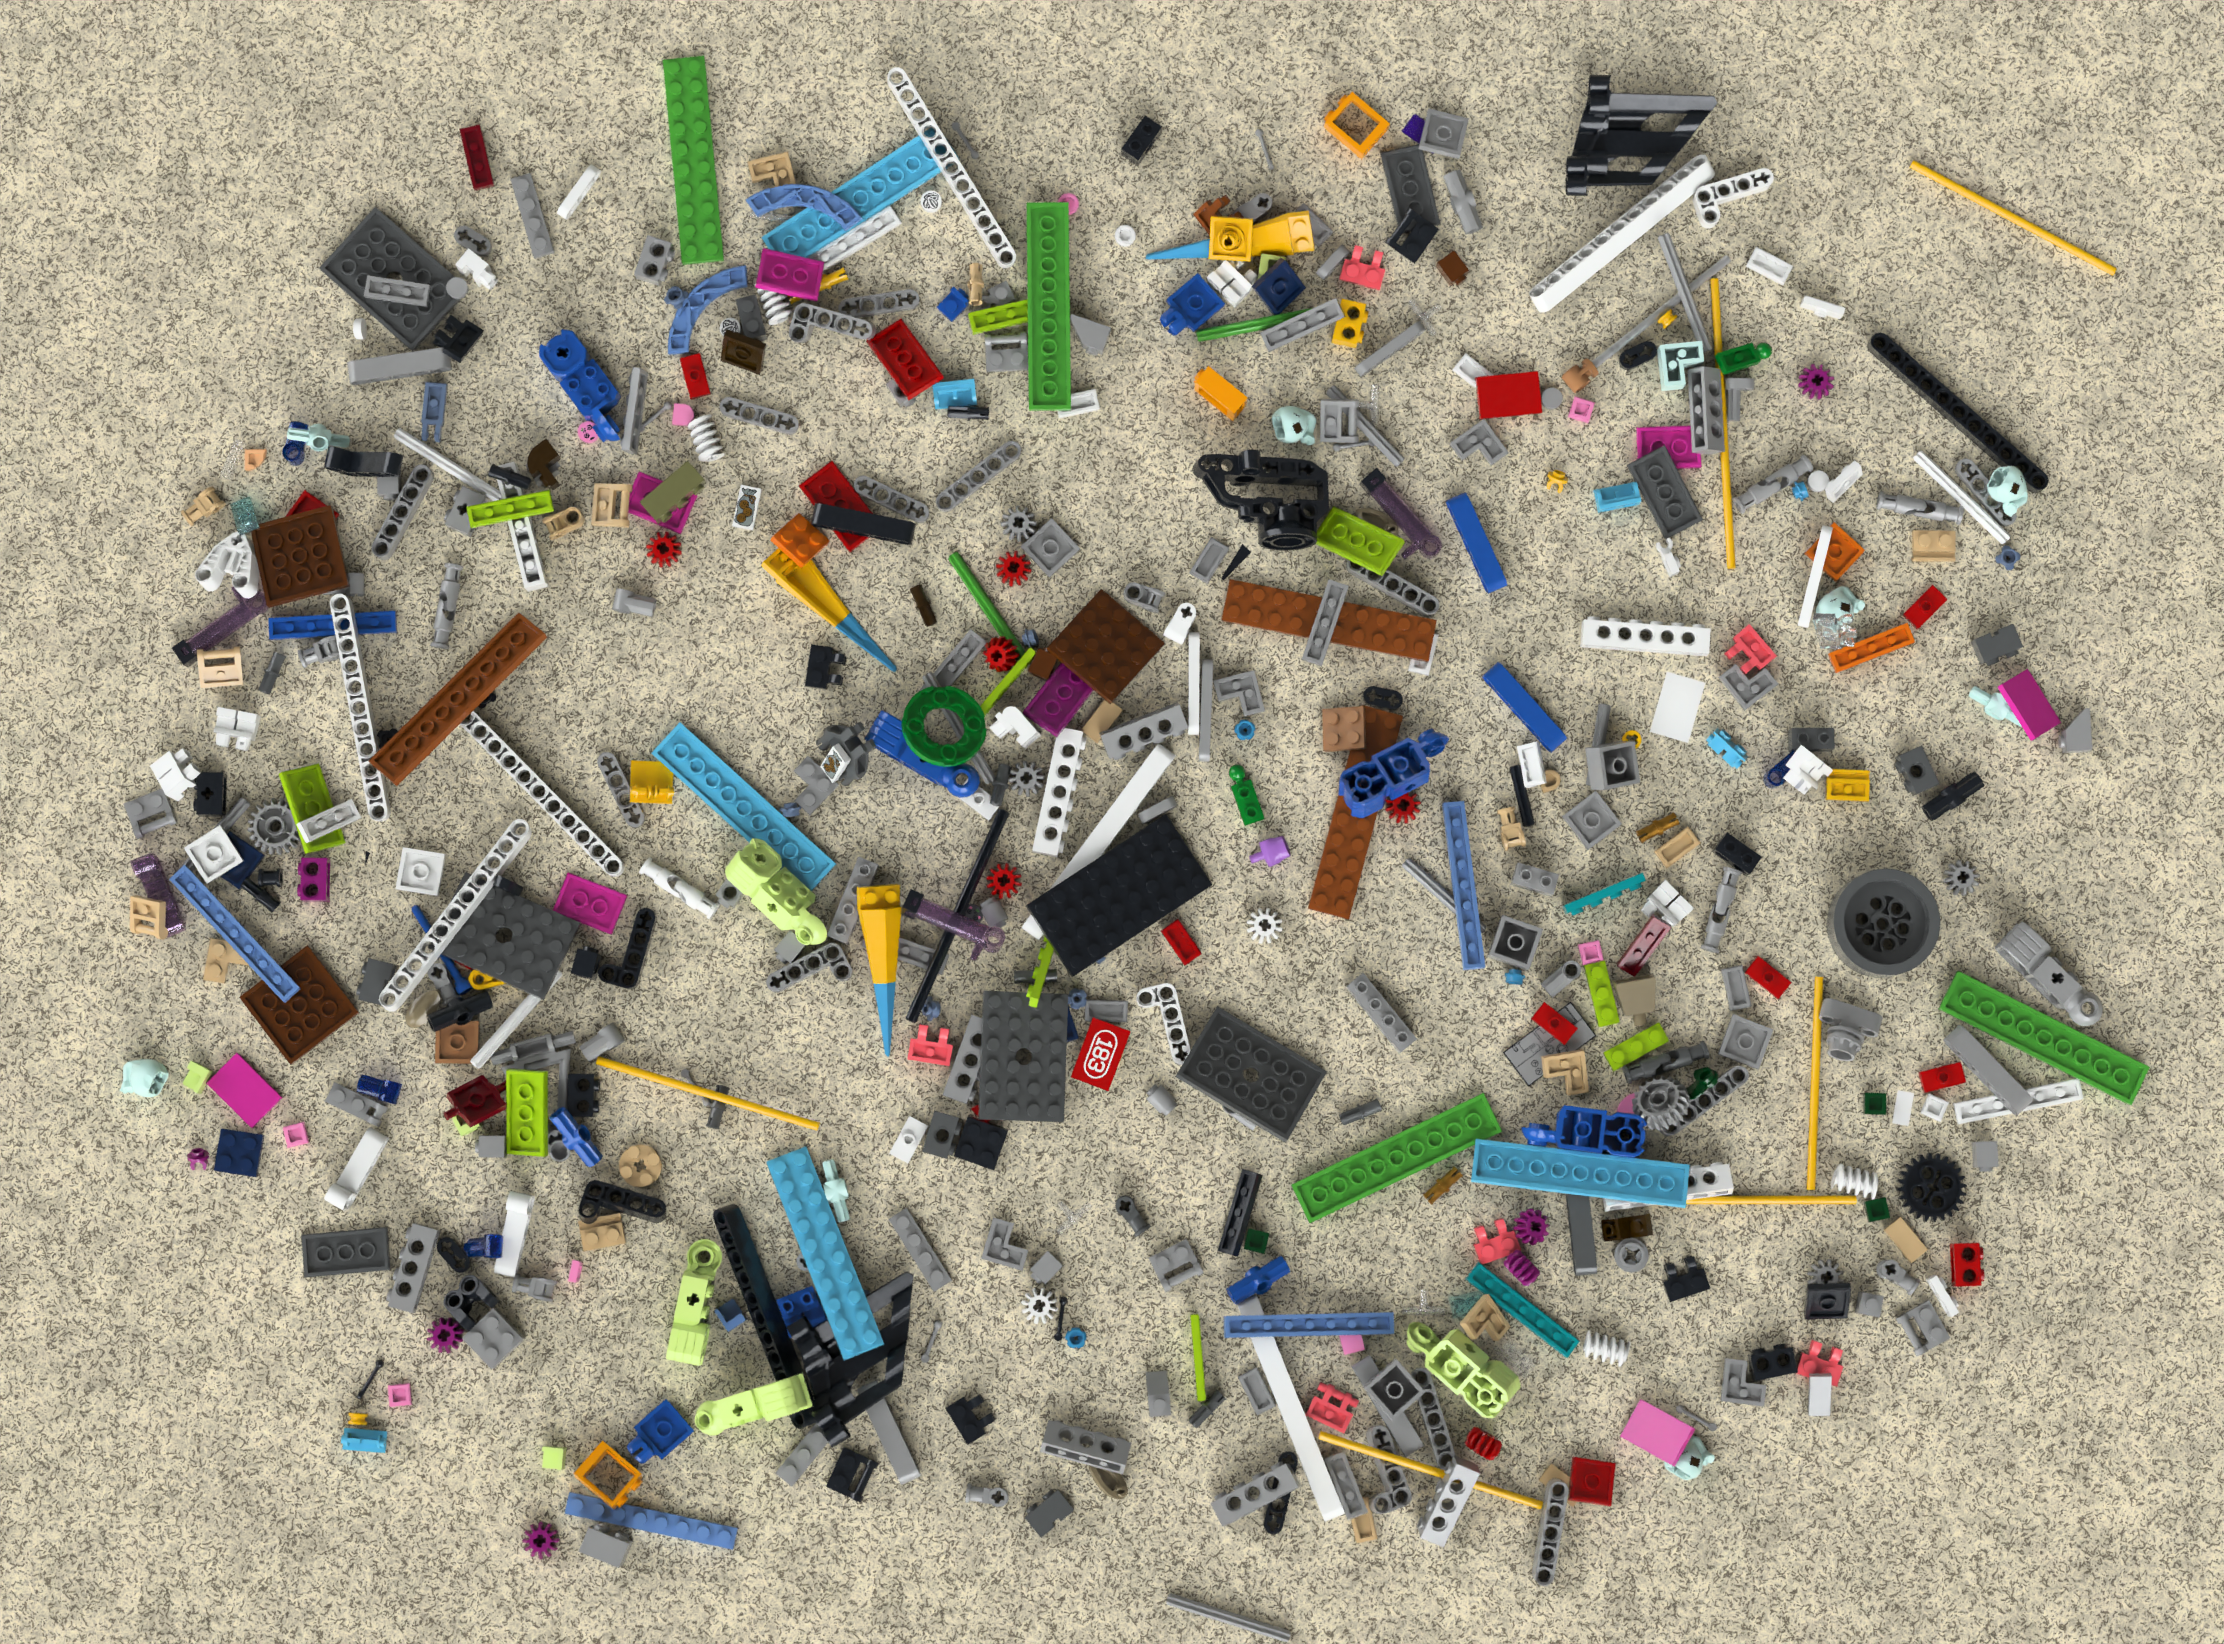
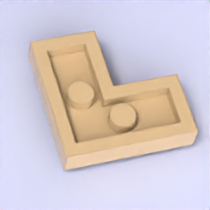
[747,152,796,187]
[203,938,249,984]
[1541,1049,1589,1096]
[1460,1294,1511,1341]

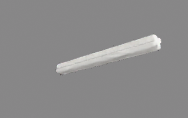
[394,428,502,501]
[1914,451,2011,544]
[470,970,562,1069]

